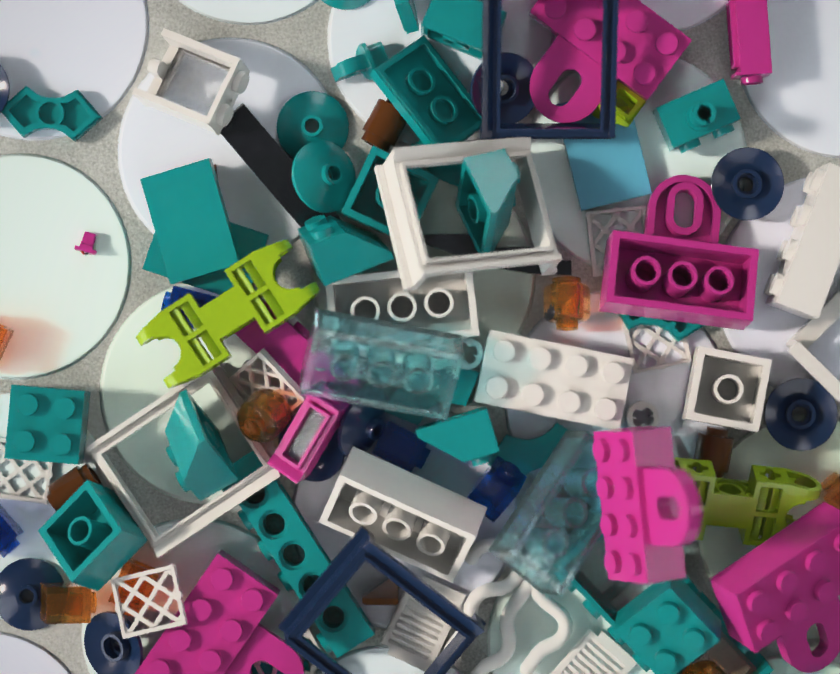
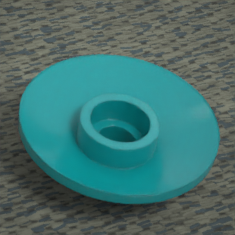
[277,91,349,158]
[291,140,356,213]

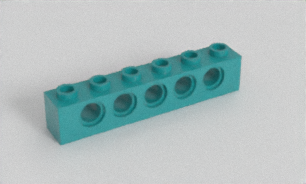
[222,451,375,658]

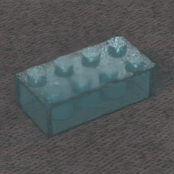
[300,308,464,420]
[489,431,602,596]

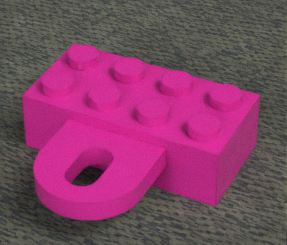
[529,0,692,123]
[599,175,759,330]
[592,426,702,584]
[710,502,840,673]
[135,549,305,674]

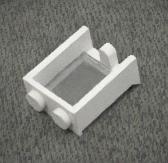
[132,28,250,136]

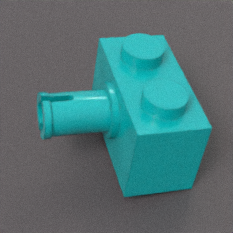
[652,78,741,154]

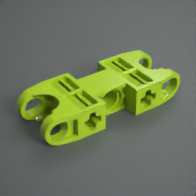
[136,239,321,389]
[674,457,822,546]

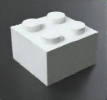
[682,346,772,433]

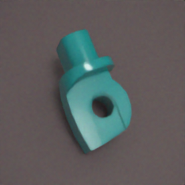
[330,41,388,82]

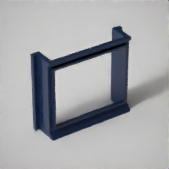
[480,0,619,139]
[278,526,486,674]

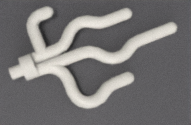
[444,533,573,674]

